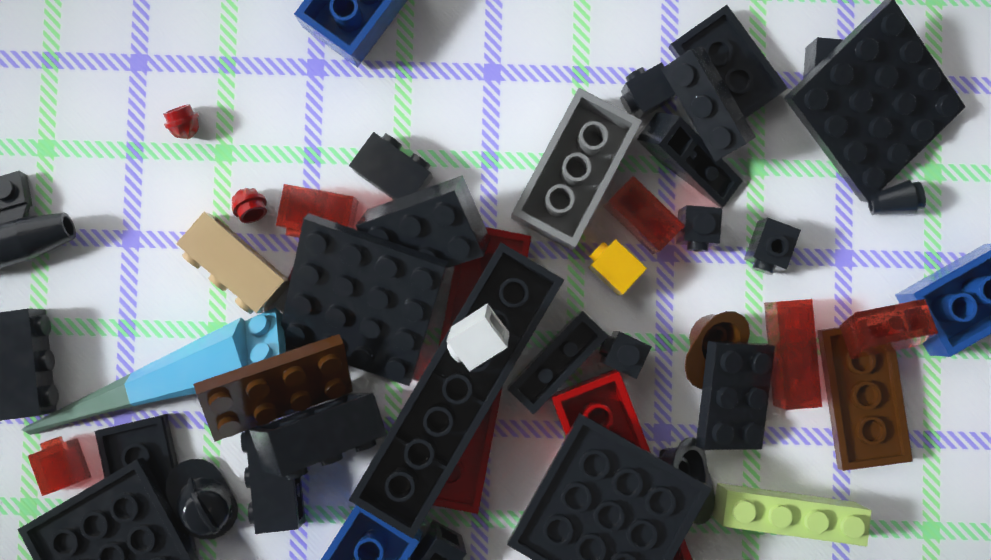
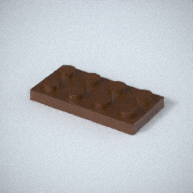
[817,321,913,471]
[193,334,353,442]

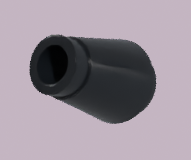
[867,180,926,215]

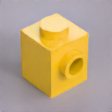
[588,239,647,296]

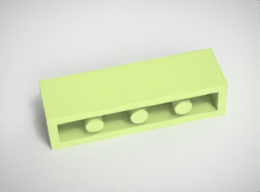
[713,483,872,546]

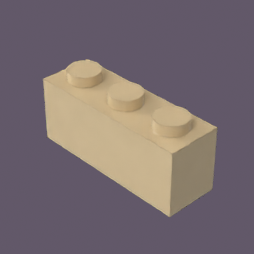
[176,212,290,314]

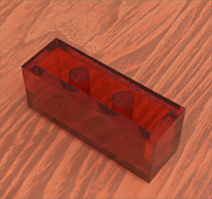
[764,299,822,410]

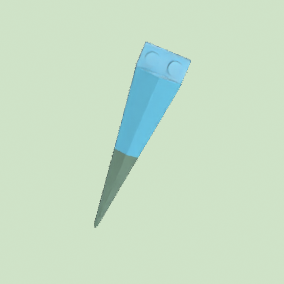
[21,307,286,435]

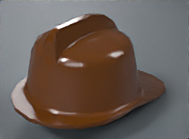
[685,311,750,389]

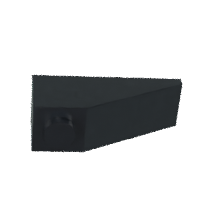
[636,112,743,208]

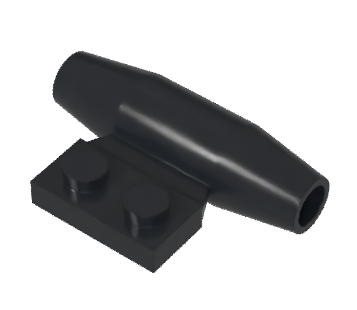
[0,170,76,268]

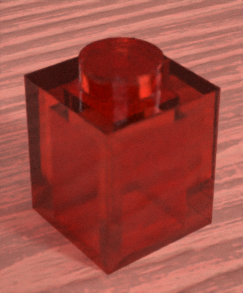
[28,436,92,496]

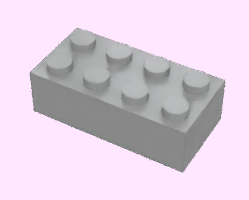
[511,88,642,251]

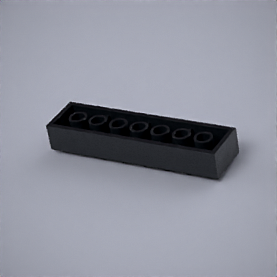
[349,242,564,539]

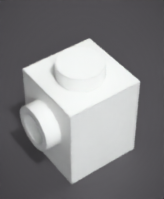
[447,303,509,371]

